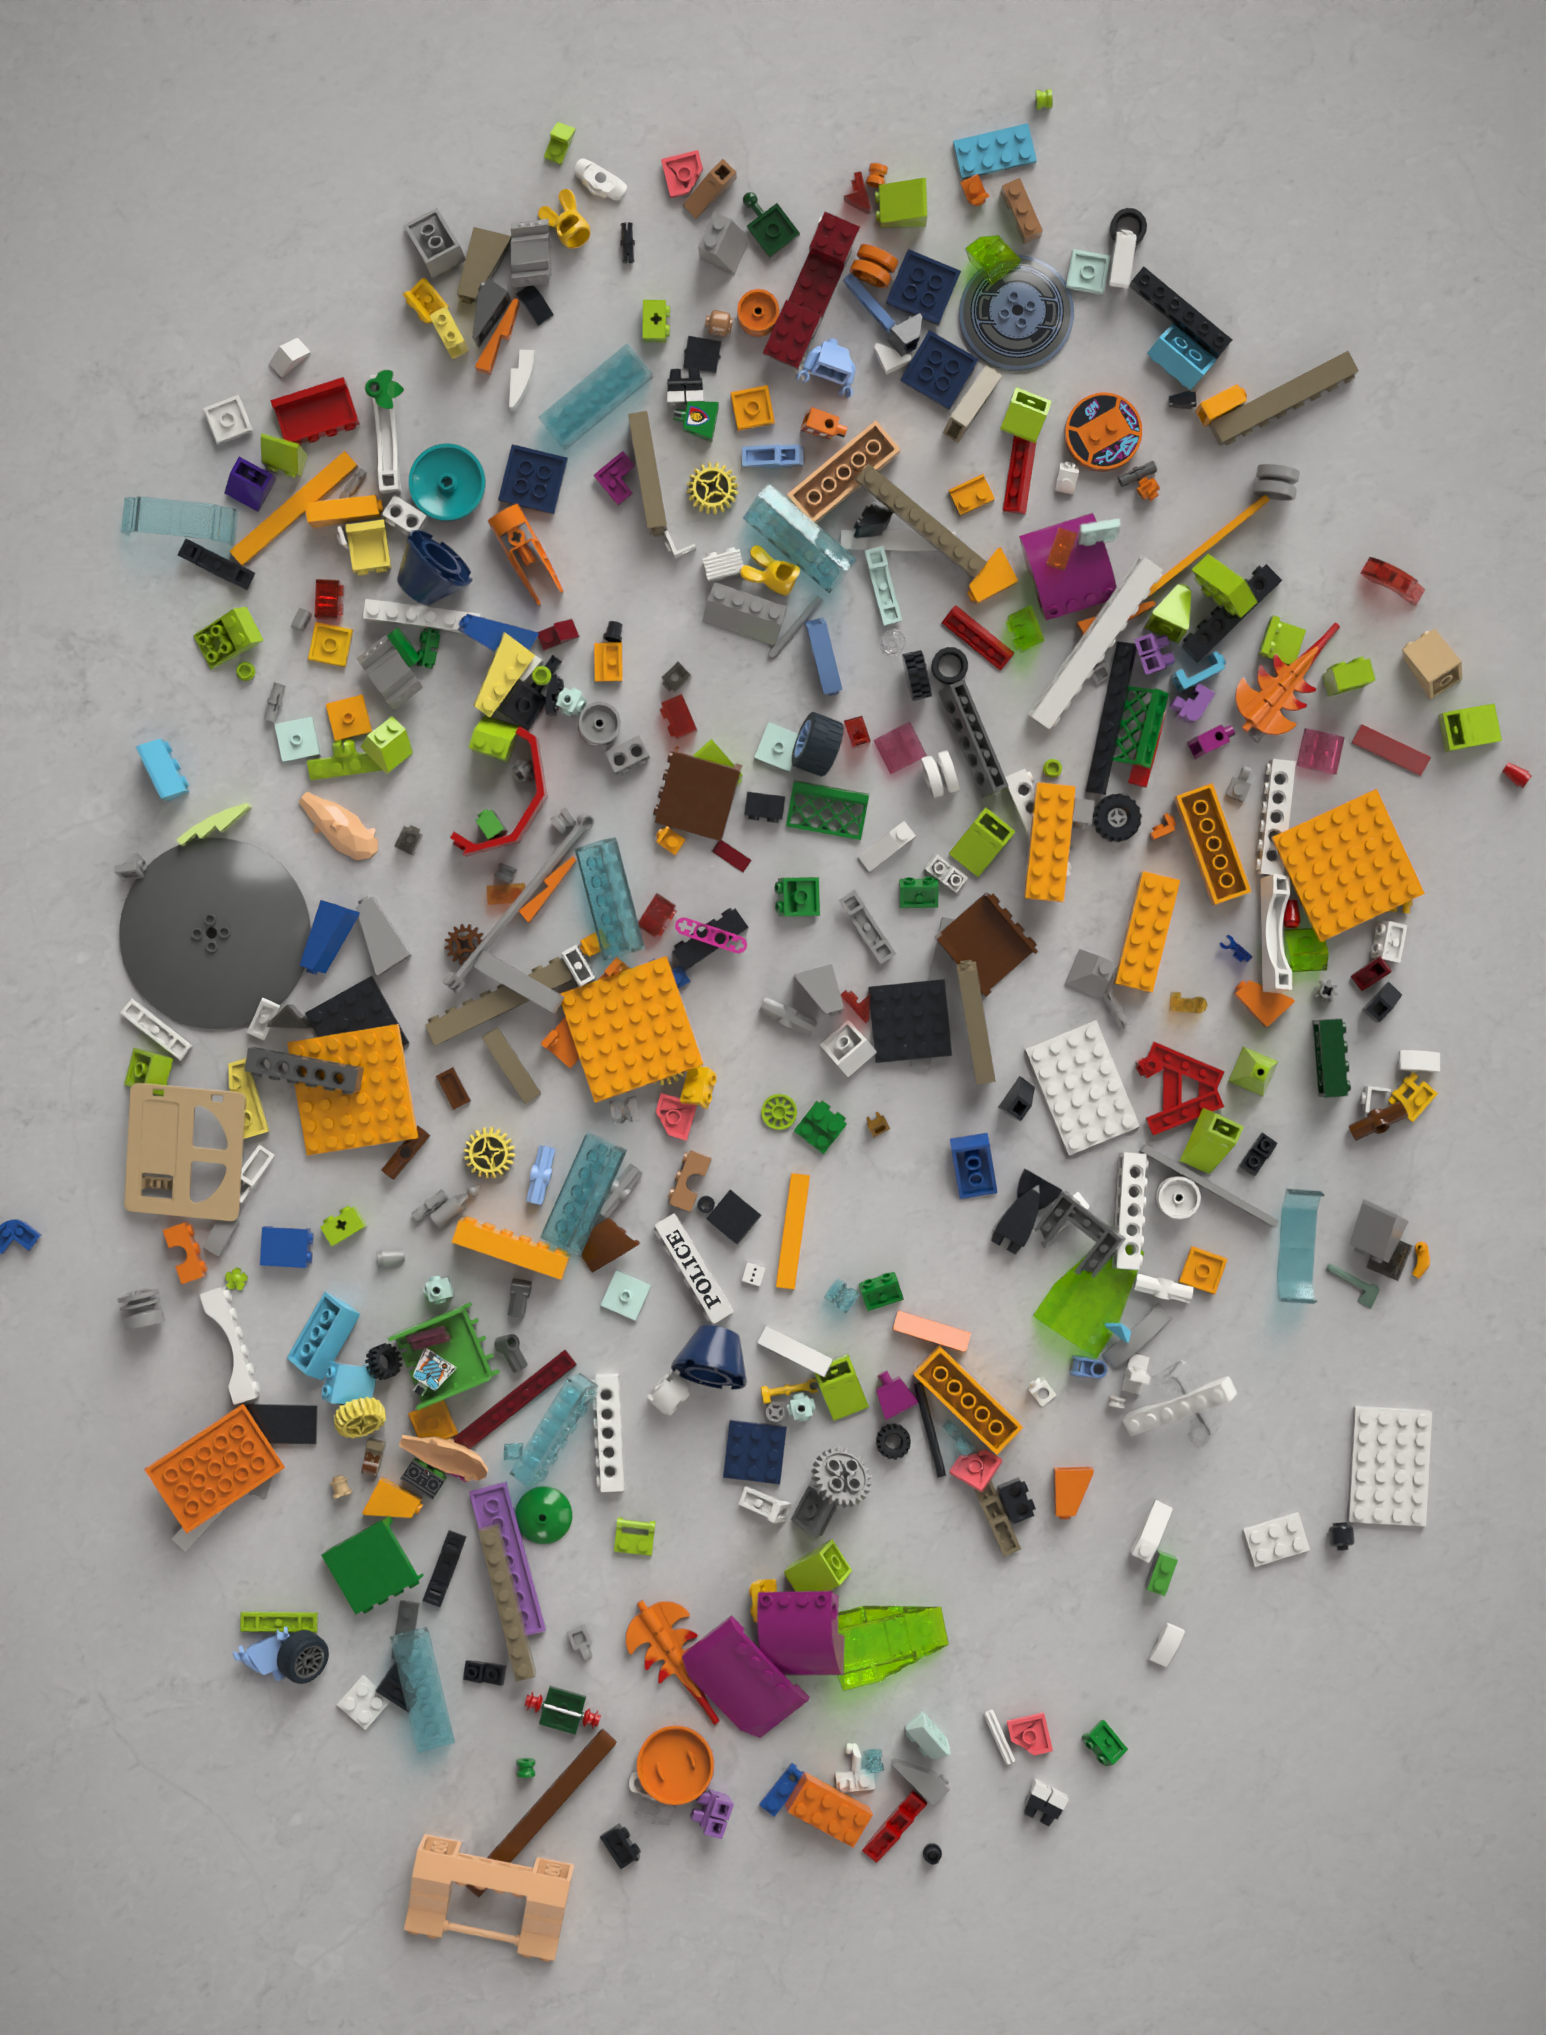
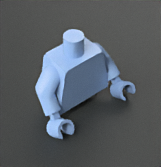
[796,338,856,398]
[232,1627,290,1681]

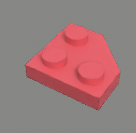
[661,150,703,198]
[655,1093,697,1141]
[949,1450,1003,1493]
[1007,1712,1053,1755]

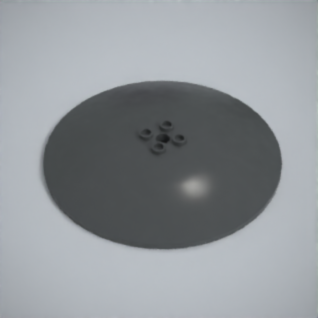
[119,838,311,1029]

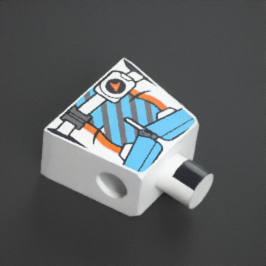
[413,1348,457,1397]

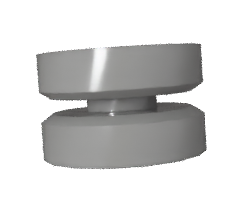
[1253,464,1300,501]
[578,702,621,747]

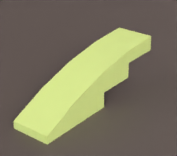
[176,803,252,846]

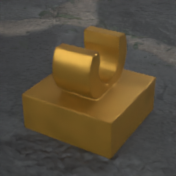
[866,1112,890,1138]

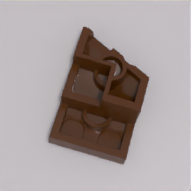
[572,1218,640,1273]

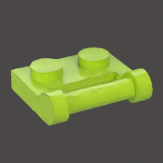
[614,1517,656,1556]

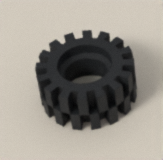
[365,1343,403,1380]
[876,1423,911,1460]

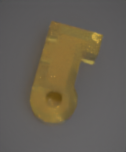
[1169,992,1208,1013]

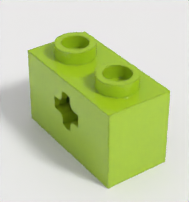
[642,300,670,342]
[320,1205,367,1247]

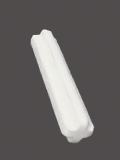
[984,1710,1015,1765]

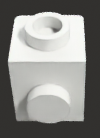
[1055,462,1079,494]

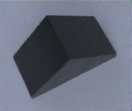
[516,285,554,326]

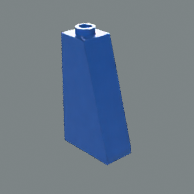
[458,613,539,653]
[300,900,360,975]

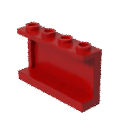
[270,377,360,446]

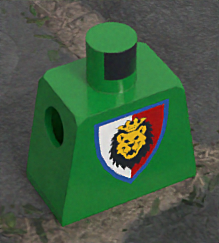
[673,401,719,442]

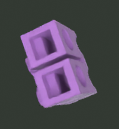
[1134,633,1176,675]
[1169,683,1215,723]
[690,1789,734,1839]

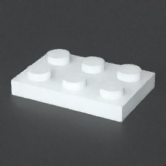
[1243,1512,1310,1567]

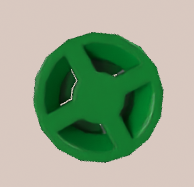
[516,1758,535,1778]

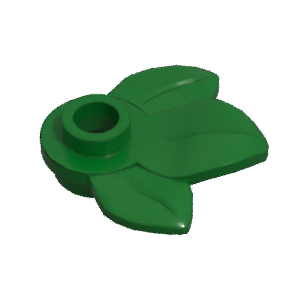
[365,370,404,409]

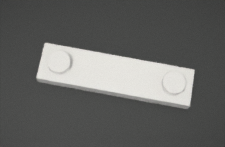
[120,998,193,1061]

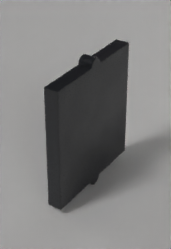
[683,336,722,373]

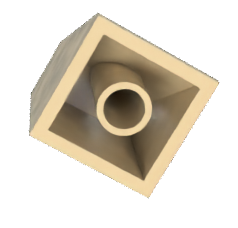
[1402,629,1462,700]

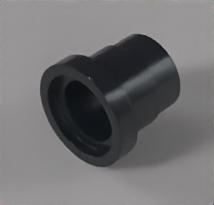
[603,621,623,642]
[923,1843,942,1865]

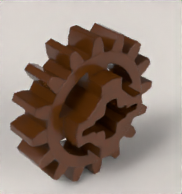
[444,924,484,965]

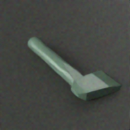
[1326,1264,1379,1308]

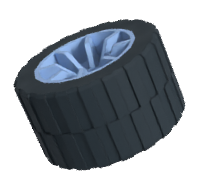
[791,712,844,777]

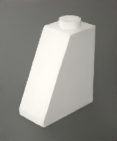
[1108,230,1136,289]

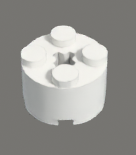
[646,1370,690,1416]

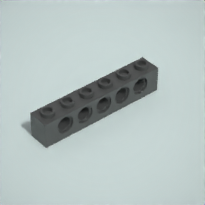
[938,680,1009,798]
[244,1047,364,1094]

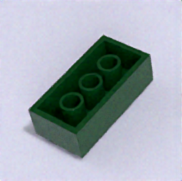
[1312,1019,1351,1098]

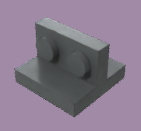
[791,1486,837,1538]

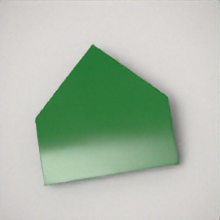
[387,627,420,667]

